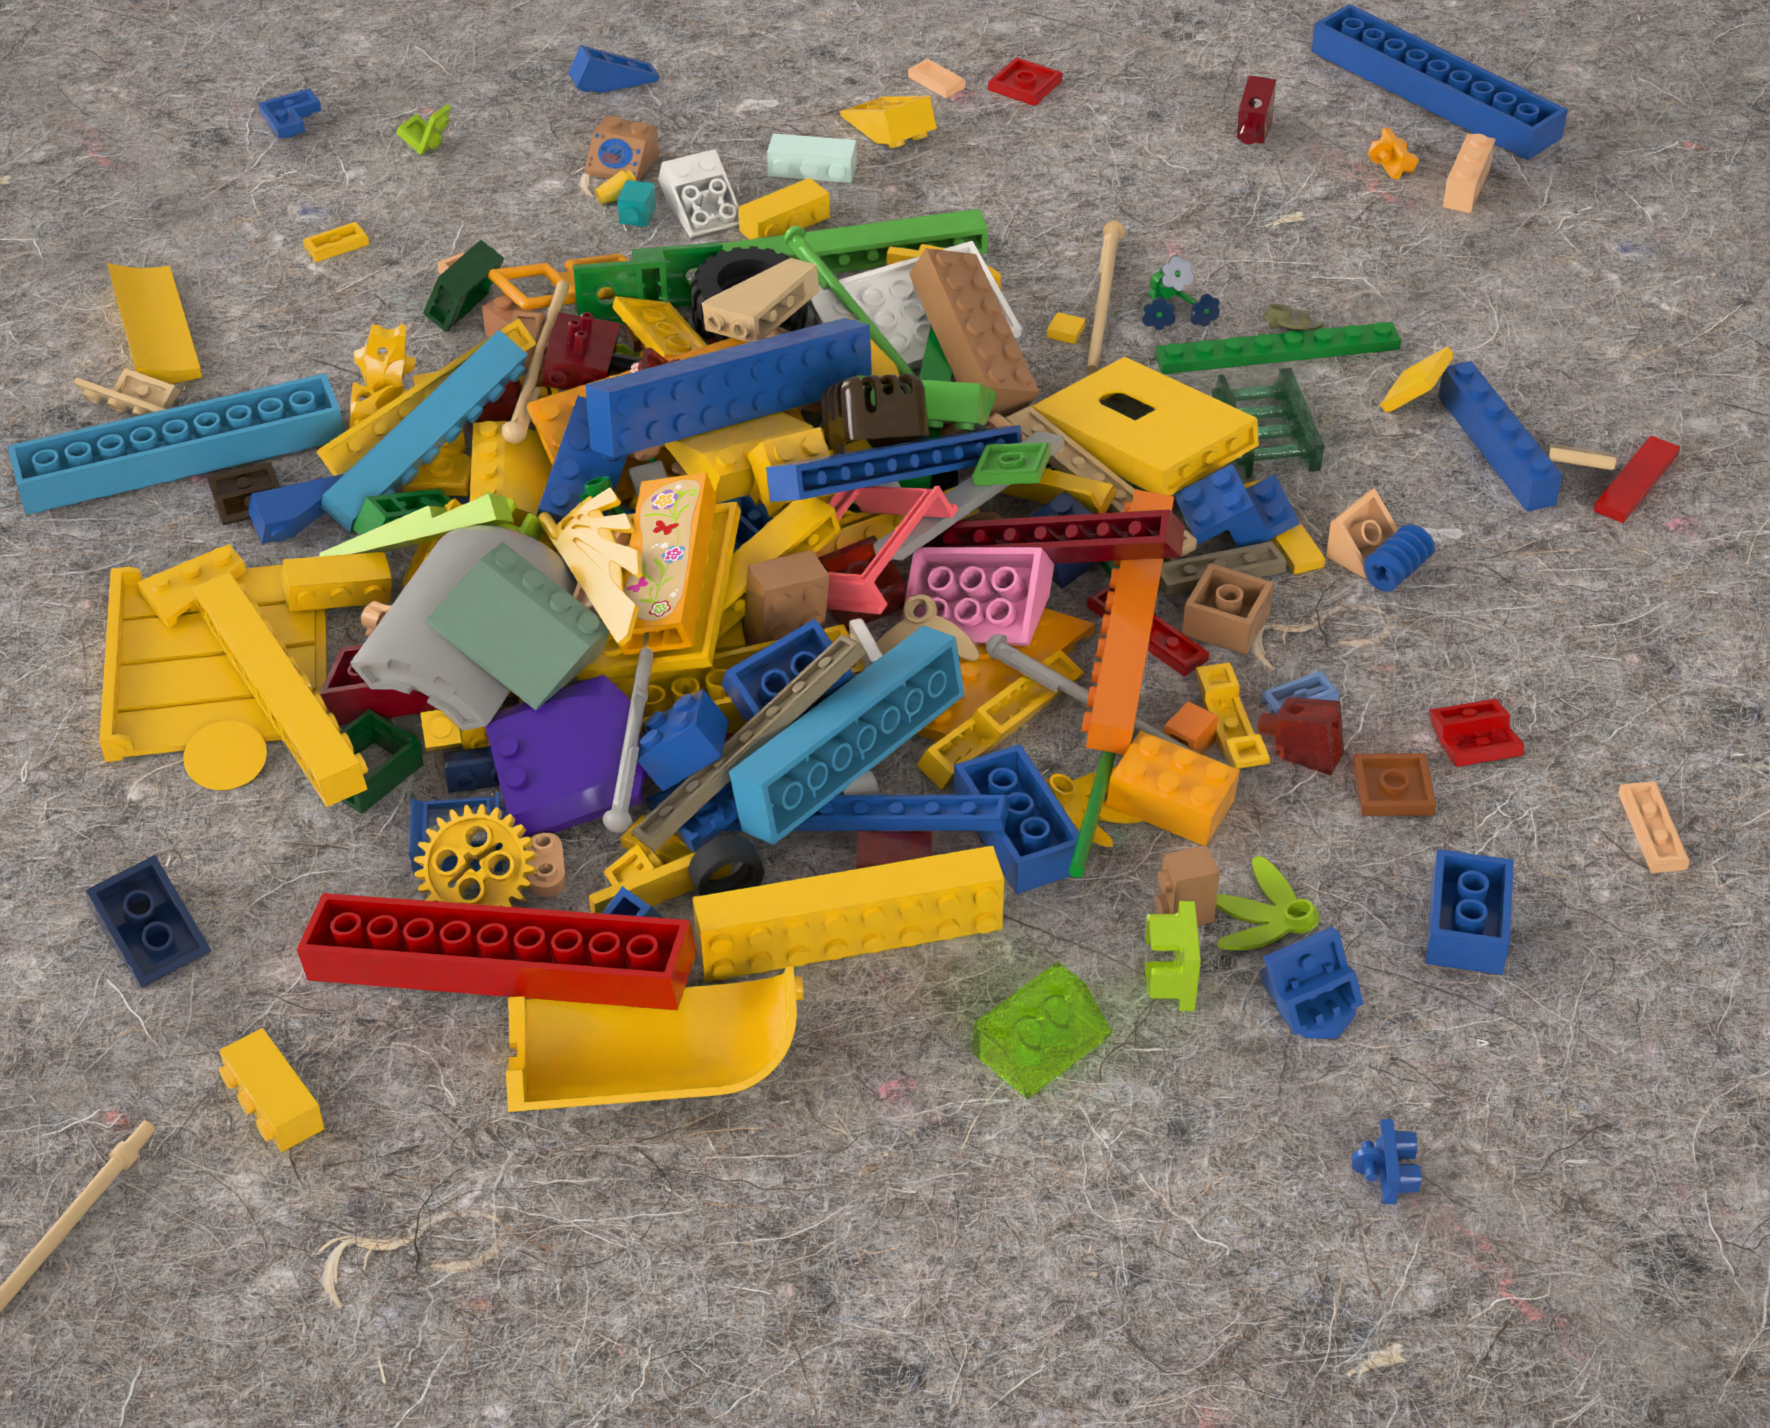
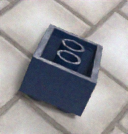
[85,855,211,989]

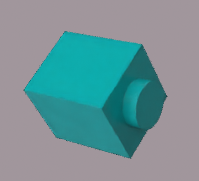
[617,180,656,227]

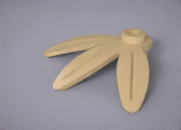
[876,594,980,661]

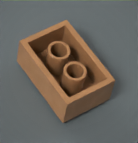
[744,550,830,647]

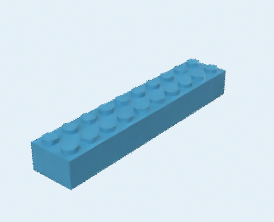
[7,373,344,515]

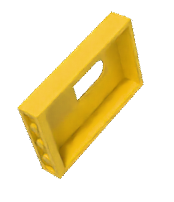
[1031,357,1259,496]

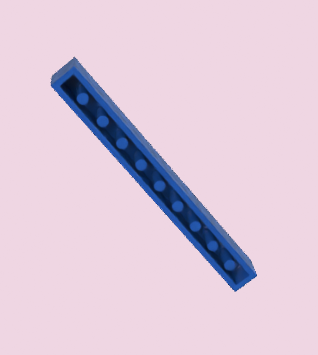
[766,425,1022,502]

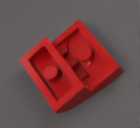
[1429,698,1524,767]

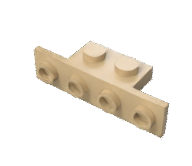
[73,368,180,416]

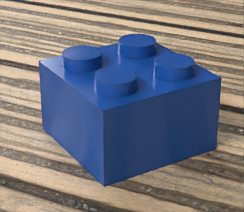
[637,689,729,791]

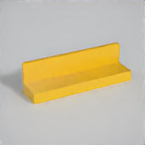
[999,468,1117,514]

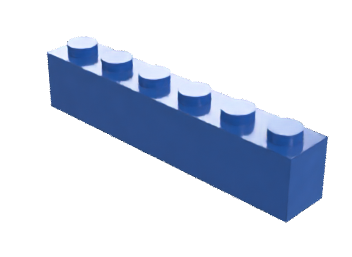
[1438,361,1562,512]

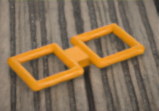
[488,253,630,310]

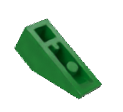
[353,488,451,535]

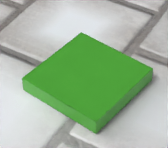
[972,442,1051,486]

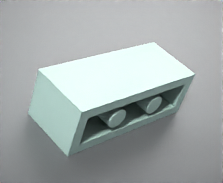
[767,134,857,183]

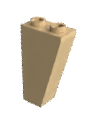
[702,258,819,342]

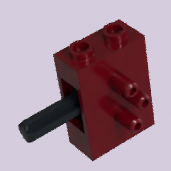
[541,312,657,390]

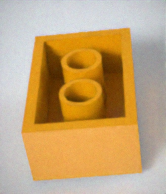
[1106,730,1240,846]

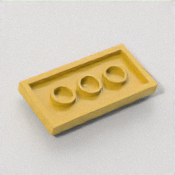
[612,296,707,361]

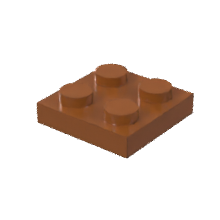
[1352,753,1436,816]

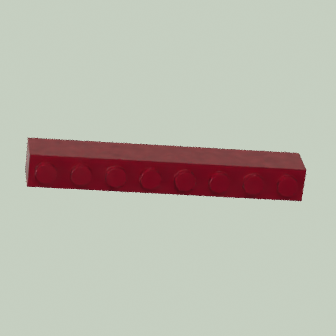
[922,509,1185,564]

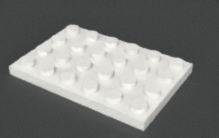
[808,241,1022,369]

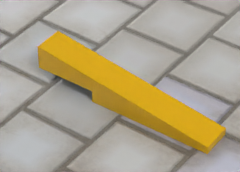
[916,649,1084,790]

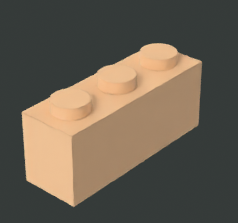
[1443,133,1495,213]

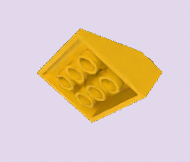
[665,412,829,503]
[470,421,553,527]

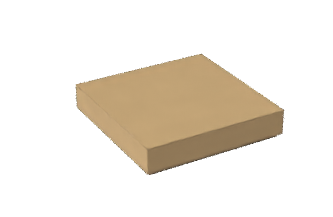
[1547,444,1617,470]

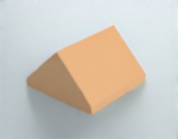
[1326,488,1398,578]

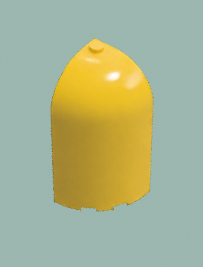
[506,967,804,1112]

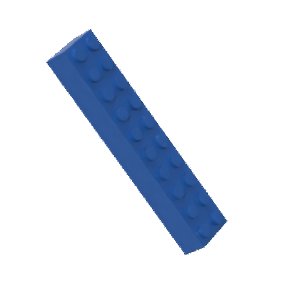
[1311,4,1568,160]
[585,318,872,458]

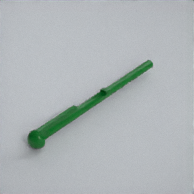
[1069,751,1116,878]

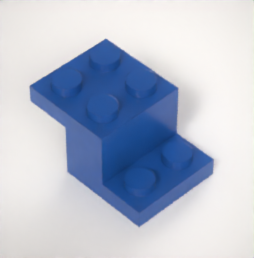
[1173,464,1300,548]

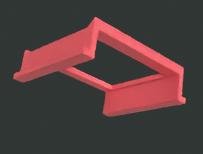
[827,486,959,614]

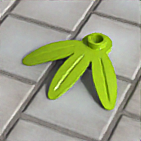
[1216,856,1320,951]

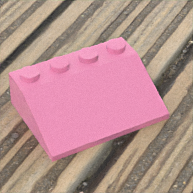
[902,547,1054,646]

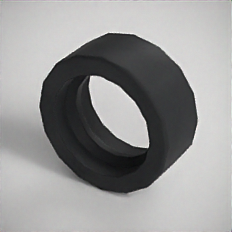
[688,835,765,896]

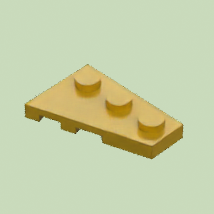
[137,544,246,629]

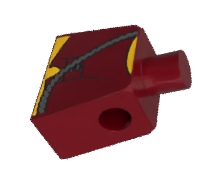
[1237,75,1276,145]

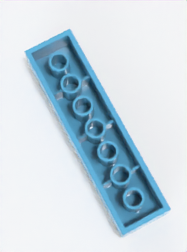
[729,625,965,845]

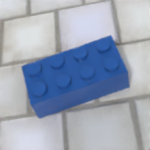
[536,395,628,524]
[954,744,1079,894]

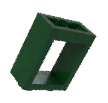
[423,240,504,332]
[340,709,424,814]

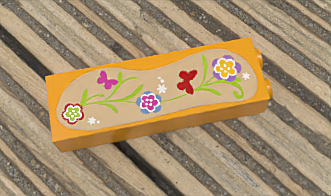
[620,472,717,656]

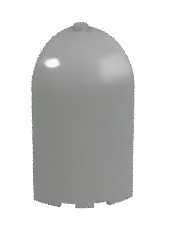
[350,525,578,731]

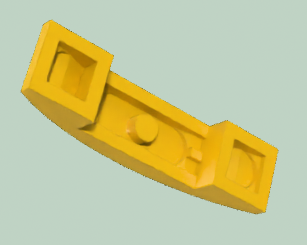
[1196,662,1270,769]

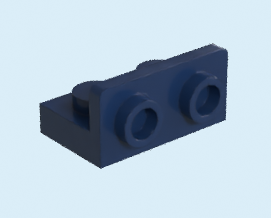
[443,746,500,793]

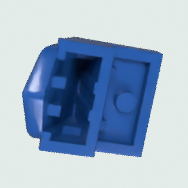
[1259,926,1363,1039]

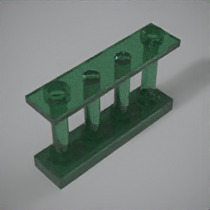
[1212,367,1324,478]

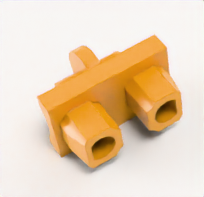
[1368,127,1419,180]

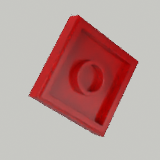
[988,57,1063,106]

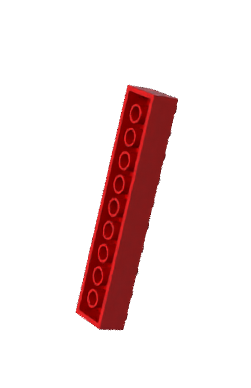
[296,893,697,1011]

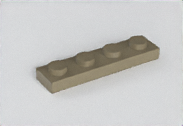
[1159,541,1287,596]

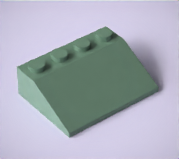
[426,541,610,711]

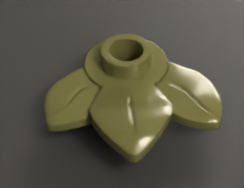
[1263,304,1324,331]

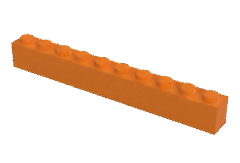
[1081,489,1174,755]

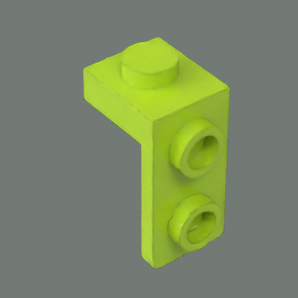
[396,104,452,155]

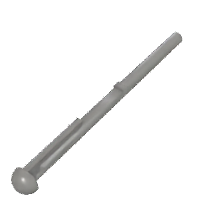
[603,632,654,833]
[986,634,1200,754]

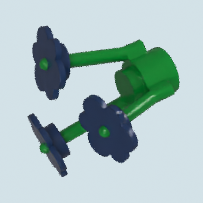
[1142,255,1220,330]

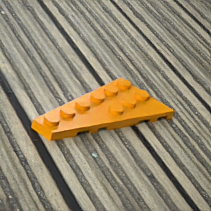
[917,608,1095,741]

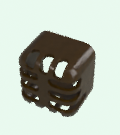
[821,374,930,455]

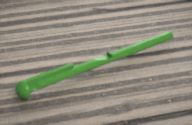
[784,226,918,377]

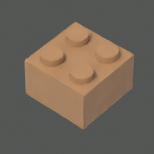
[1182,563,1274,655]

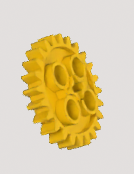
[414,804,538,907]

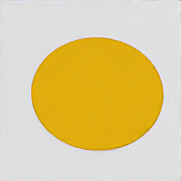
[183,720,267,790]

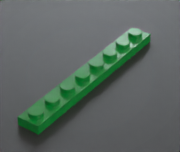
[1155,322,1401,374]

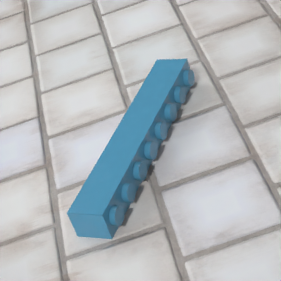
[321,330,528,533]

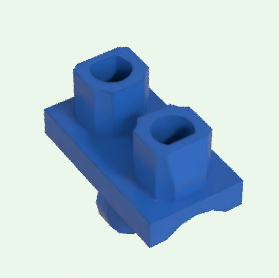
[1351,1119,1422,1204]

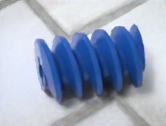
[1364,524,1435,592]

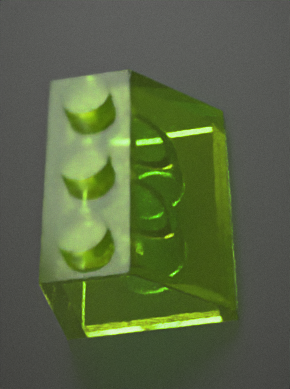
[972,961,1112,1099]

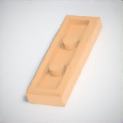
[1618,781,1690,873]

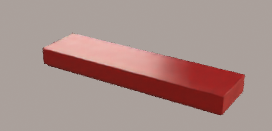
[1594,435,1680,523]
[1087,585,1209,677]

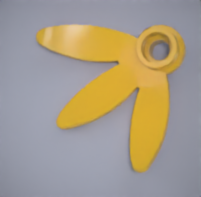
[1045,767,1142,847]

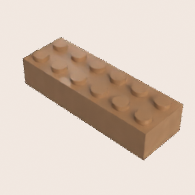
[909,248,1039,416]

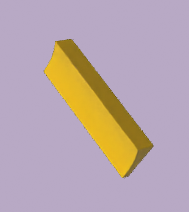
[107,263,203,384]

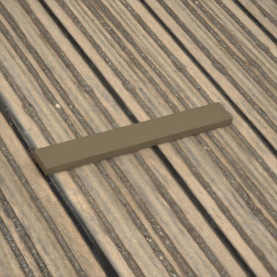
[631,634,867,852]

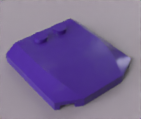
[485,675,648,838]

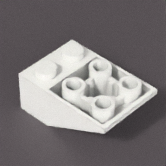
[658,149,739,238]

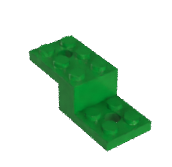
[573,242,723,324]

